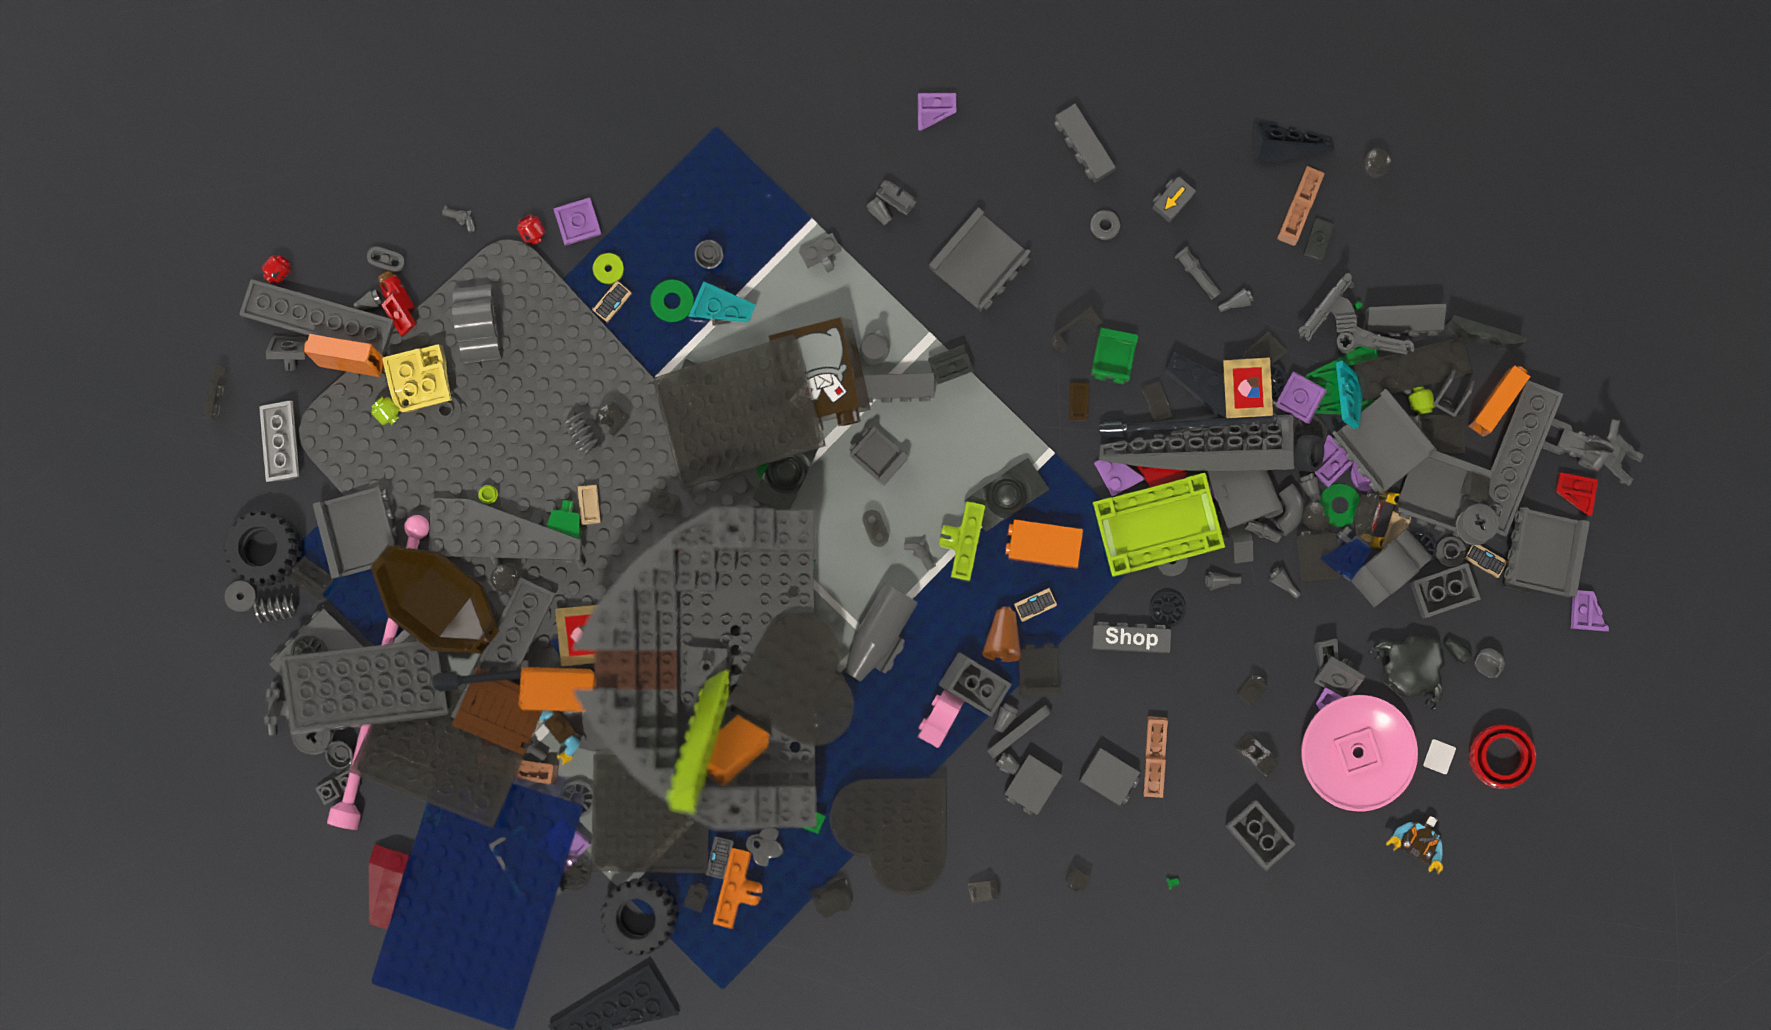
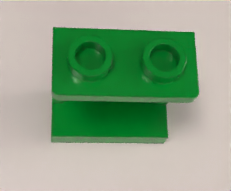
[1091,328,1138,384]

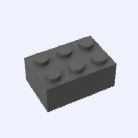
[1409,563,1481,619]
[1225,800,1295,870]

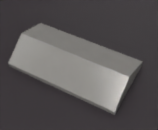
[259,401,299,482]

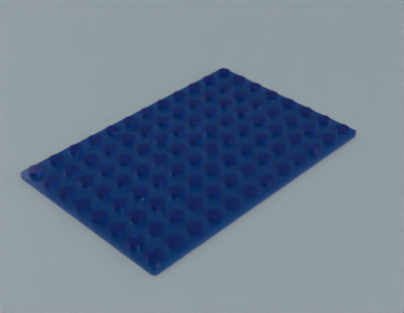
[371,761,583,1030]

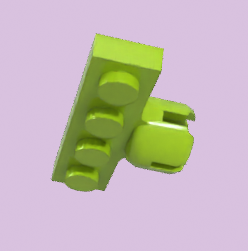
[939,501,985,581]

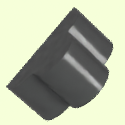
[452,284,502,365]
[1348,528,1432,607]

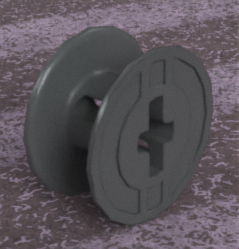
[1456,504,1499,546]
[292,729,334,755]

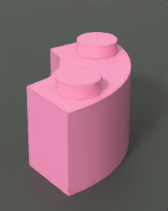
[918,690,964,748]

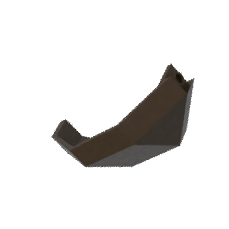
[371,545,499,653]

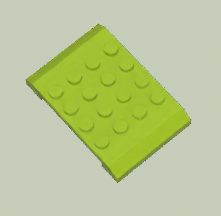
[1093,473,1225,577]

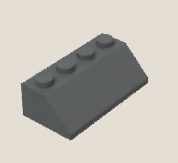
[1363,304,1446,338]

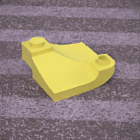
[382,344,452,413]

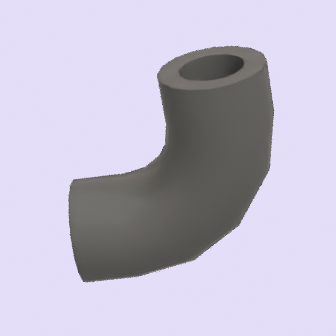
[1274,483,1304,536]

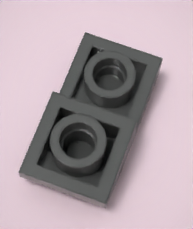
[315,769,361,805]

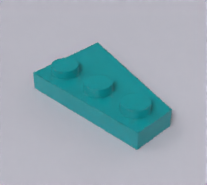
[688,281,756,322]
[1336,361,1364,429]

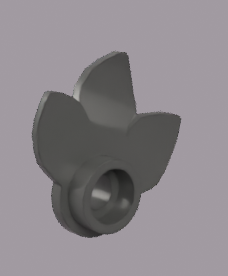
[746,828,783,866]

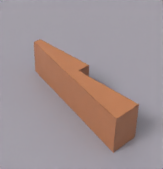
[1277,166,1325,246]
[1143,716,1168,798]
[475,754,558,785]

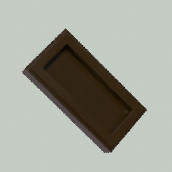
[1069,382,1089,421]

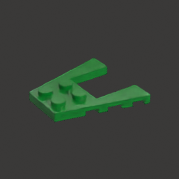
[1304,347,1378,415]

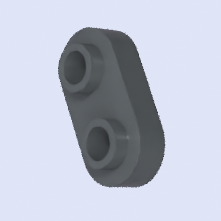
[367,247,405,272]

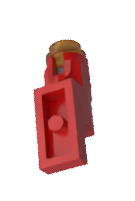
[378,271,416,336]

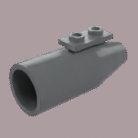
[844,584,918,682]

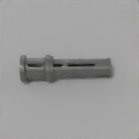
[1175,246,1221,300]

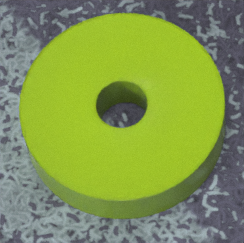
[593,253,624,285]

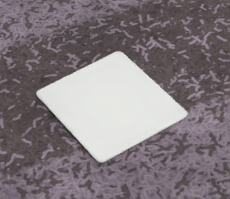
[1423,739,1456,774]

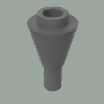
[1218,288,1254,312]
[1269,567,1301,598]
[1205,572,1241,591]

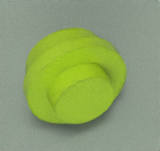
[479,485,498,504]

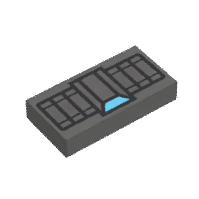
[706,837,734,879]

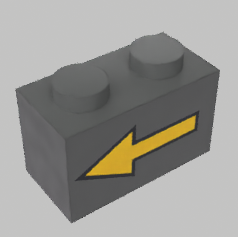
[1153,177,1196,223]

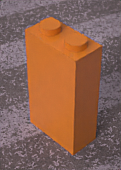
[304,334,384,377]
[1468,365,1530,437]
[1005,520,1083,569]
[519,667,595,711]
[706,716,769,786]

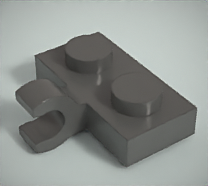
[799,233,841,273]

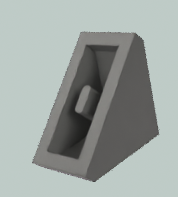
[1229,524,1254,564]
[1314,639,1339,671]

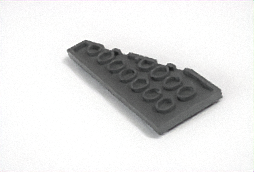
[428,498,582,560]

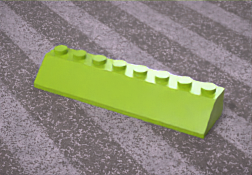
[667,670,729,813]

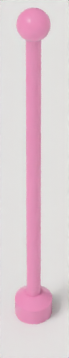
[327,515,430,830]

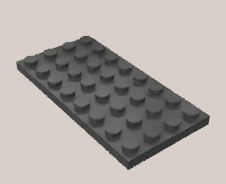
[280,641,448,735]

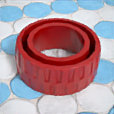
[1469,724,1536,789]

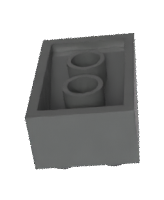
[939,652,1012,717]

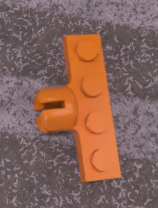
[713,848,762,929]

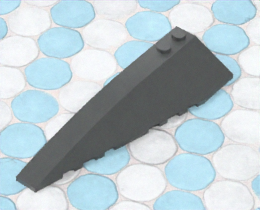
[1099,415,1294,471]

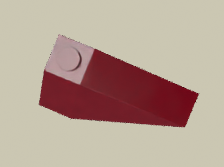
[369,844,412,930]

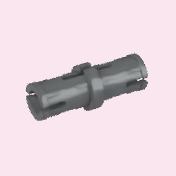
[1243,520,1282,543]

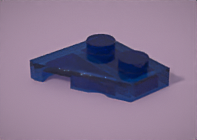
[1320,539,1372,581]

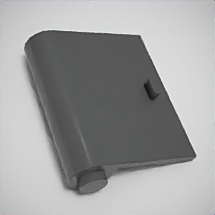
[1207,470,1283,529]

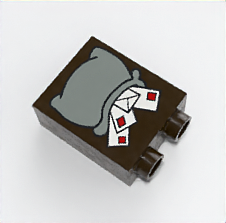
[768,317,871,435]

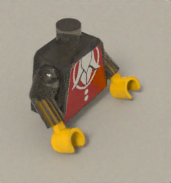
[1353,488,1400,549]

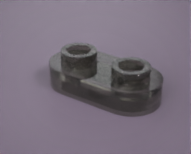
[862,510,889,547]

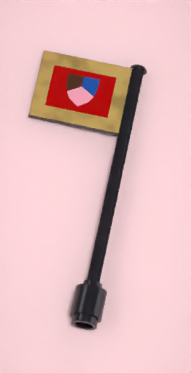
[1099,358,1277,438]
[432,605,597,692]

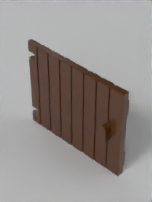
[452,668,543,755]

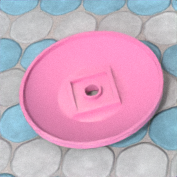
[1301,695,1418,811]

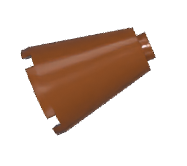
[983,607,1021,662]

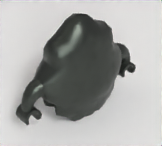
[1368,634,1445,710]

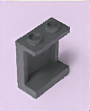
[849,426,909,486]
[1079,748,1141,806]
[1004,755,1062,816]

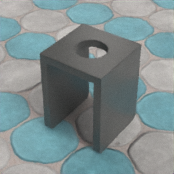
[1433,370,1475,417]

